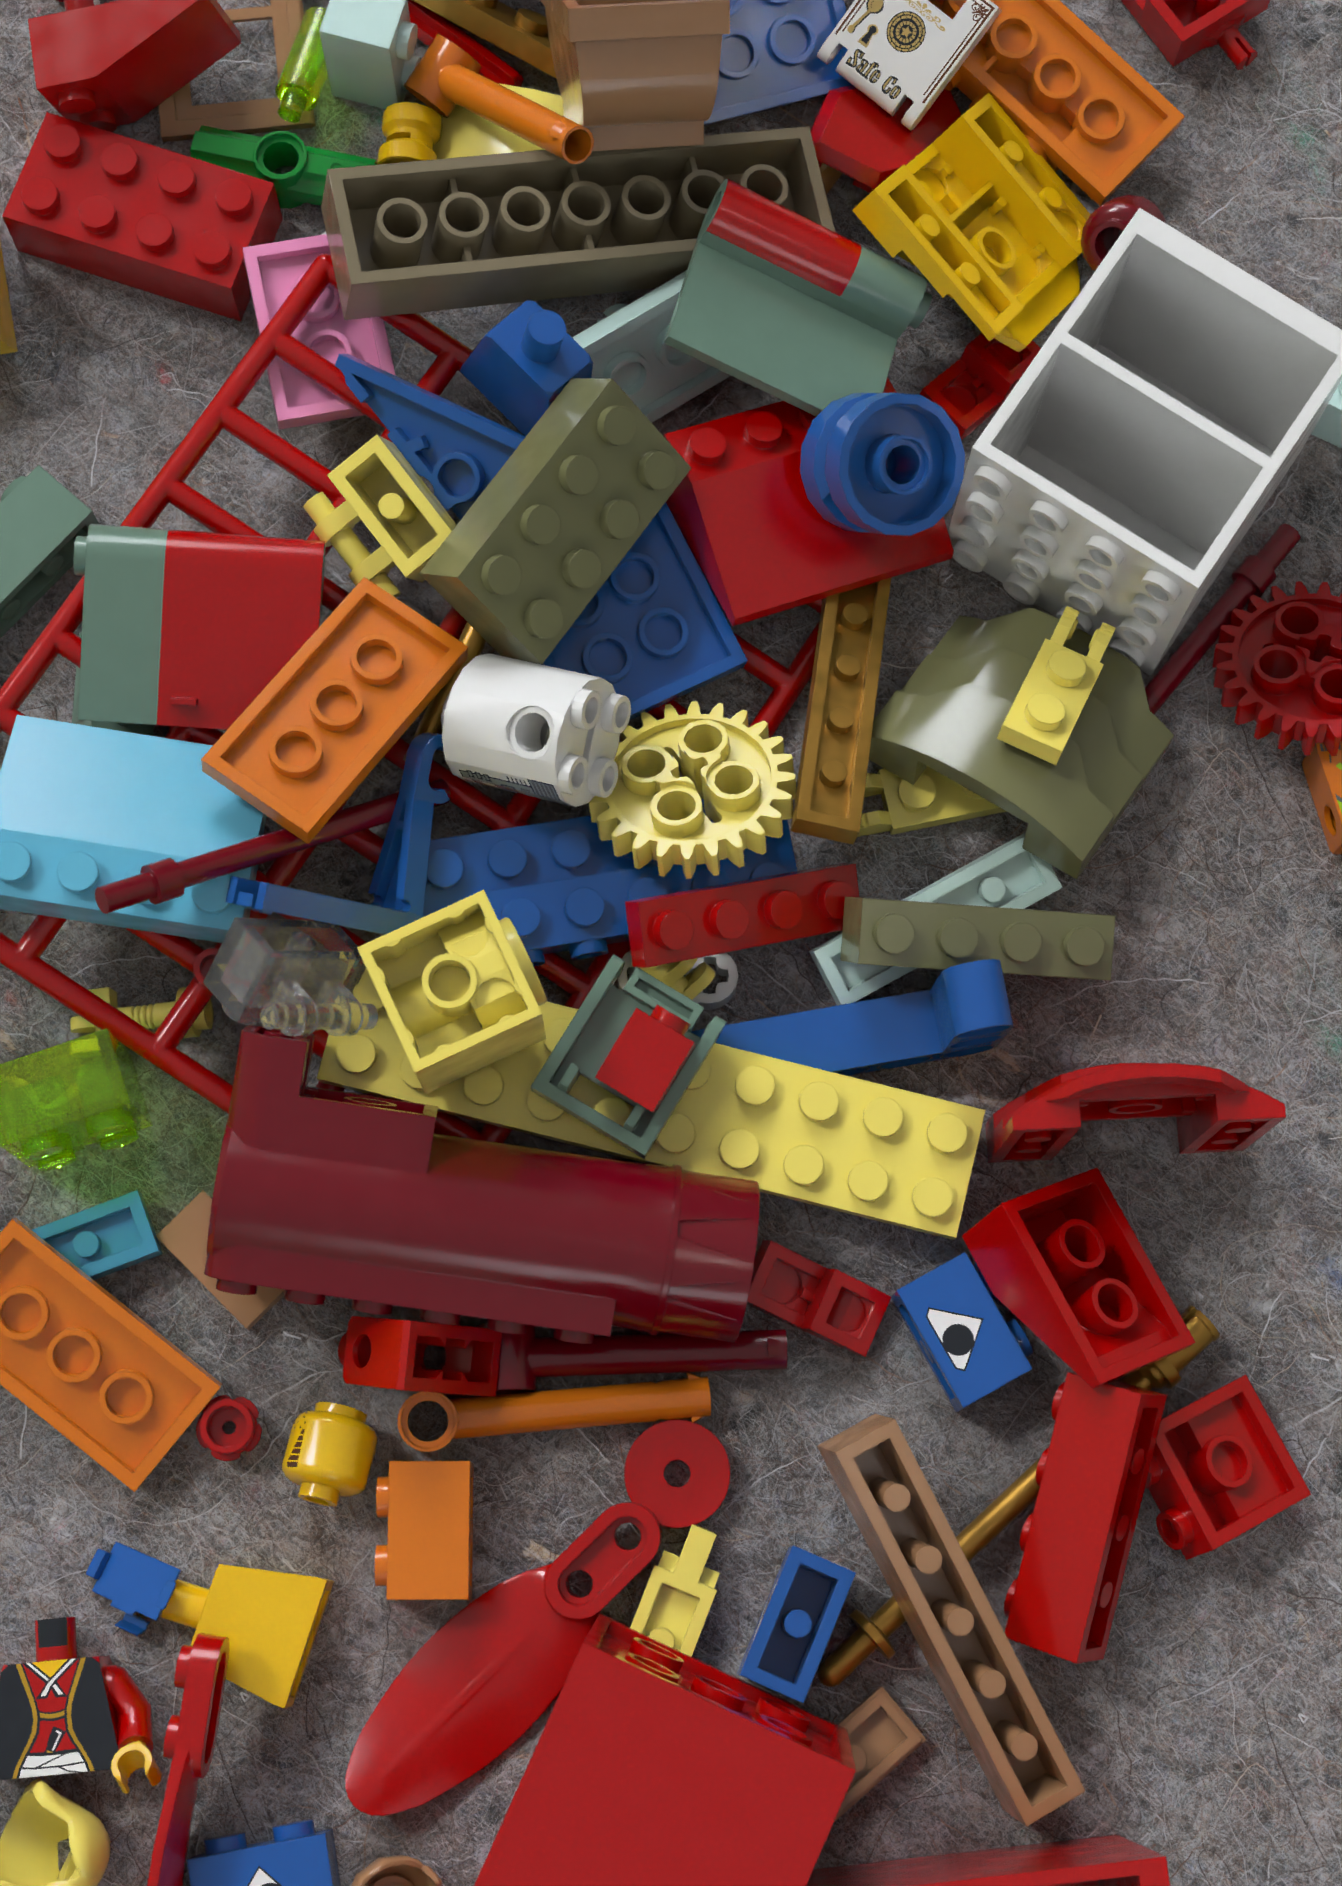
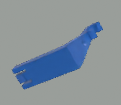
[226,732,450,935]

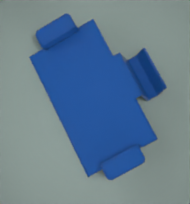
[86,1541,181,1636]

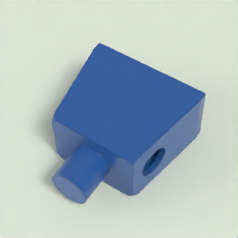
[460,300,593,436]

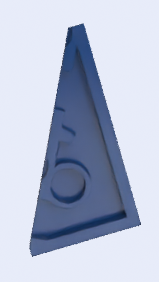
[335,354,526,520]

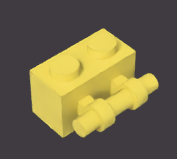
[303,434,457,598]

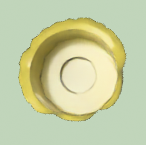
[0,1778,111,1886]

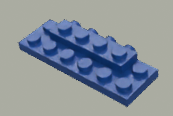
[423,799,797,967]

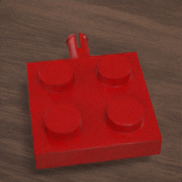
[1121,0,1270,70]

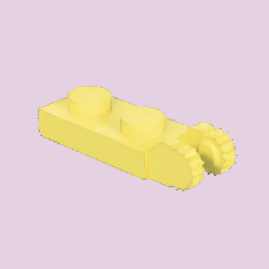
[997,606,1116,765]
[857,766,1006,837]

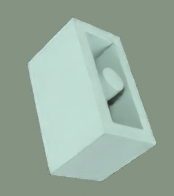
[319,0,421,109]

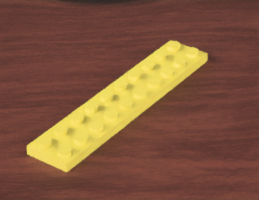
[317,953,986,1240]

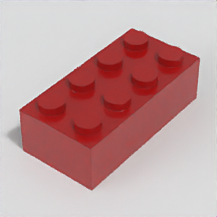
[2,112,283,321]

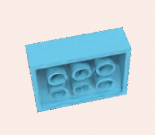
[0,715,267,946]

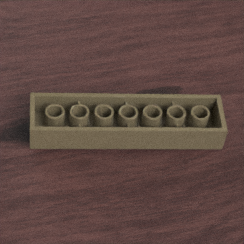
[321,126,835,320]

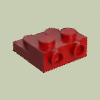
[1145,1375,1311,1560]

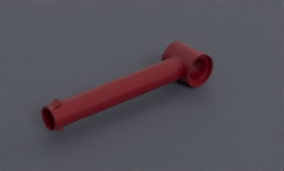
[476,1323,788,1394]

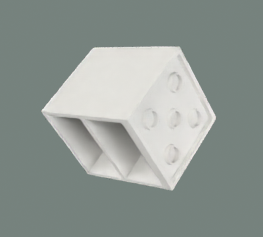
[948,208,1342,676]

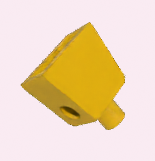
[161,1564,334,1708]

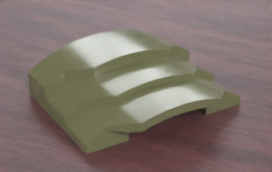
[869,607,1174,879]

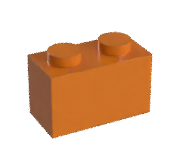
[375,1461,474,1600]

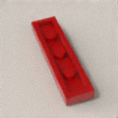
[625,863,860,968]

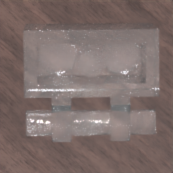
[203,917,378,1036]

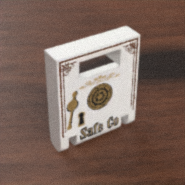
[817,0,1001,131]

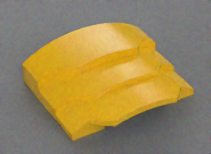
[852,93,1090,352]

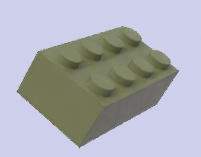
[419,378,691,664]

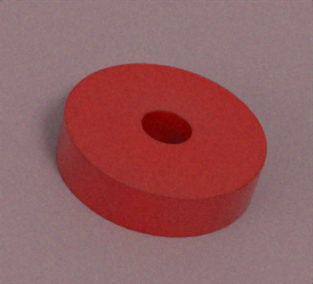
[624,1420,730,1529]

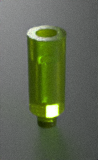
[275,7,328,123]

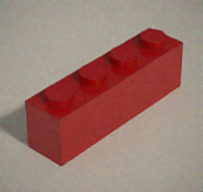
[1004,1372,1167,1664]

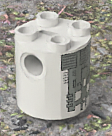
[441,653,631,807]

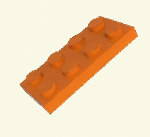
[201,577,468,844]
[0,1217,222,1492]

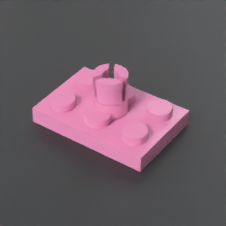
[242,234,396,430]

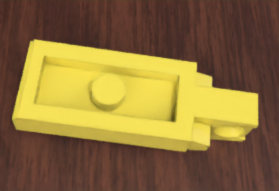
[630,1524,720,1657]

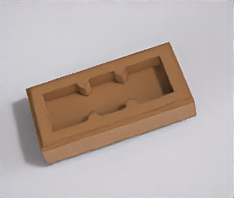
[156,1190,285,1330]

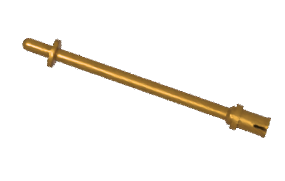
[817,1305,1220,1687]

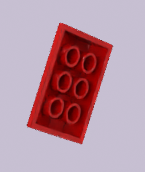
[664,377,954,626]

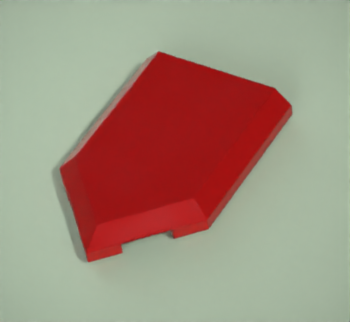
[810,85,962,193]

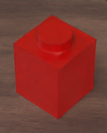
[595,1004,697,1112]

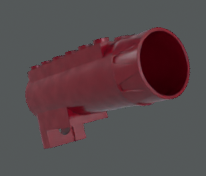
[204,1026,760,1344]

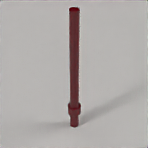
[1145,523,1301,715]
[95,779,451,914]

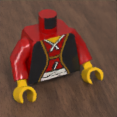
[0,1617,162,1794]

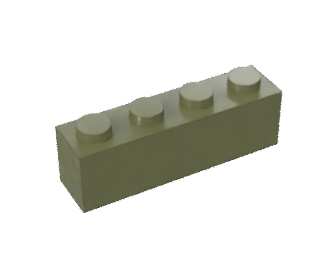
[840,896,1116,980]

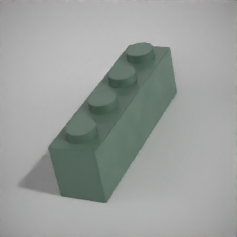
[0,465,99,638]

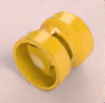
[377,102,442,165]

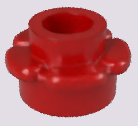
[196,1395,262,1461]

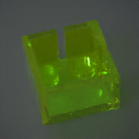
[0,1028,153,1171]

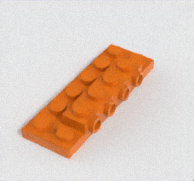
[928,0,1185,206]

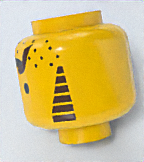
[282,1402,377,1507]

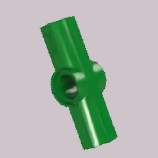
[190,125,377,209]

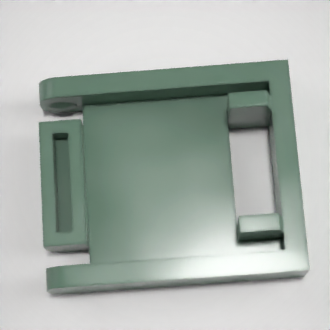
[531,955,727,1159]

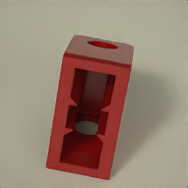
[338,1316,502,1397]

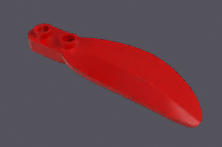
[345,1502,662,1816]
[147,1633,229,1886]

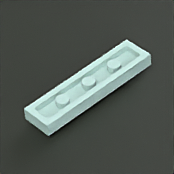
[809,832,1063,1005]

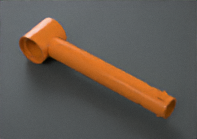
[404,35,594,164]
[397,1372,711,1452]

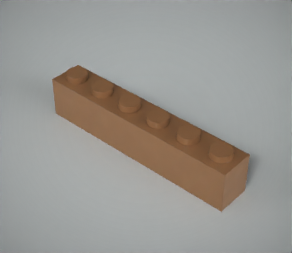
[817,1413,1086,1827]

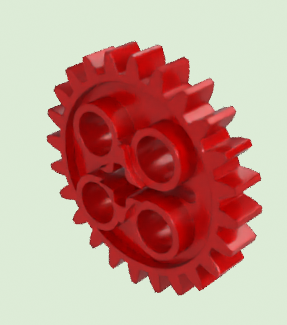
[1212,581,1342,756]

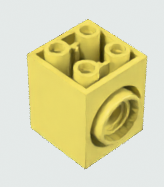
[357,890,547,1094]

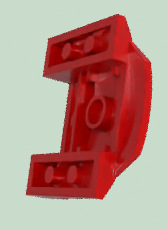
[985,1063,1286,1163]

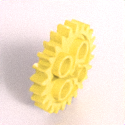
[589,701,796,879]

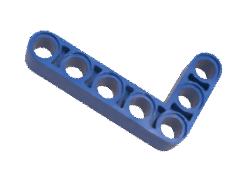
[691,959,1014,1076]

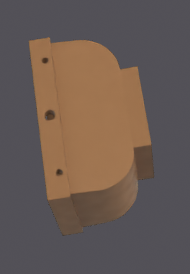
[541,0,730,151]

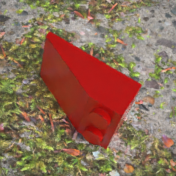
[28,0,241,132]
[962,1167,1196,1389]

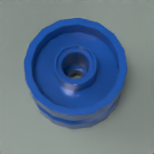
[800,393,965,536]

